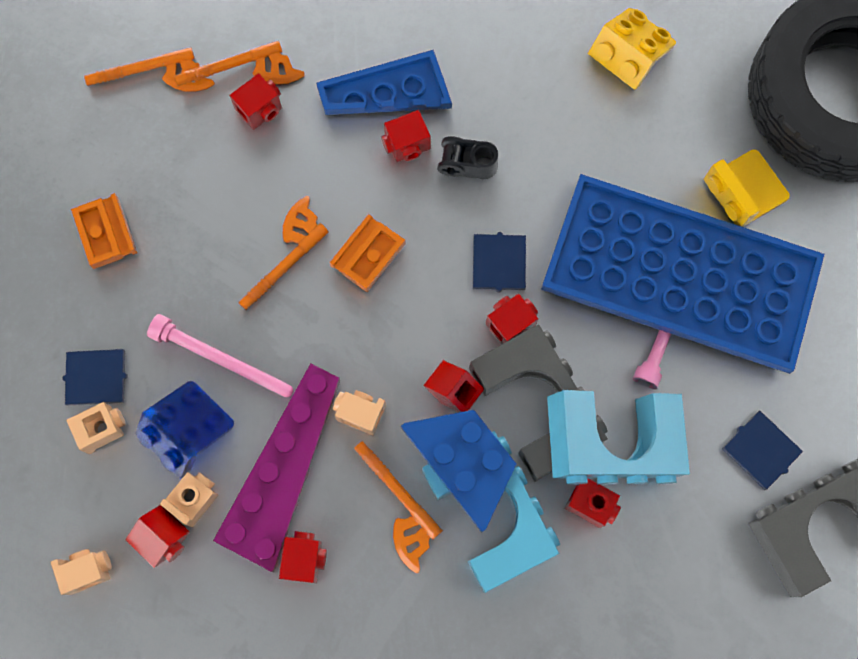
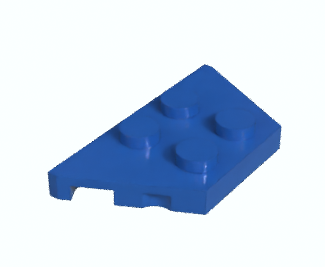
[401,410,516,533]

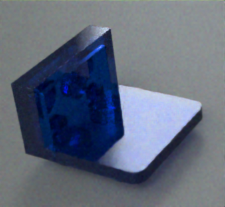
[135,381,234,479]

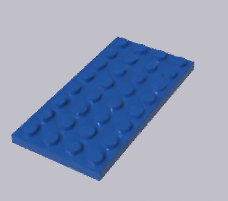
[541,174,825,374]

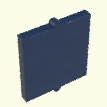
[473,232,526,293]
[62,349,128,406]
[722,411,803,490]

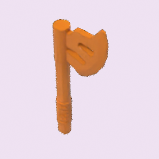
[174,41,305,86]
[84,47,215,92]
[238,196,329,310]
[354,441,443,573]

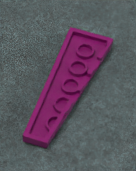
[213,363,340,572]

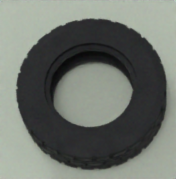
[748,0,858,182]

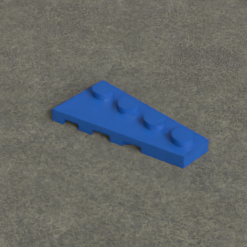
[316,49,452,115]

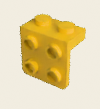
[587,8,676,90]
[703,149,790,227]

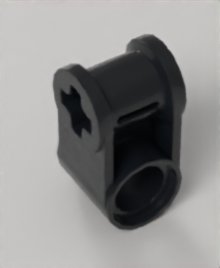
[437,136,498,180]

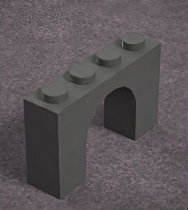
[469,324,608,482]
[748,459,858,597]

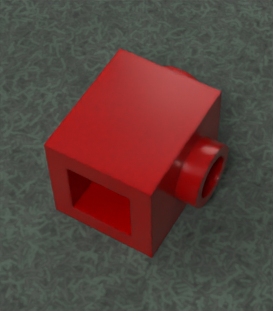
[229,73,282,130]
[381,110,431,162]
[486,293,539,344]
[423,360,484,412]
[564,478,621,528]
[125,505,190,568]
[279,531,327,584]

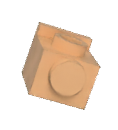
[332,390,386,436]
[66,402,126,454]
[160,472,218,527]
[51,549,112,595]

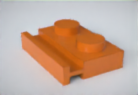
[71,193,137,269]
[330,214,406,292]

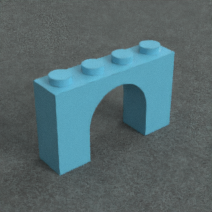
[547,390,690,485]
[422,431,560,593]

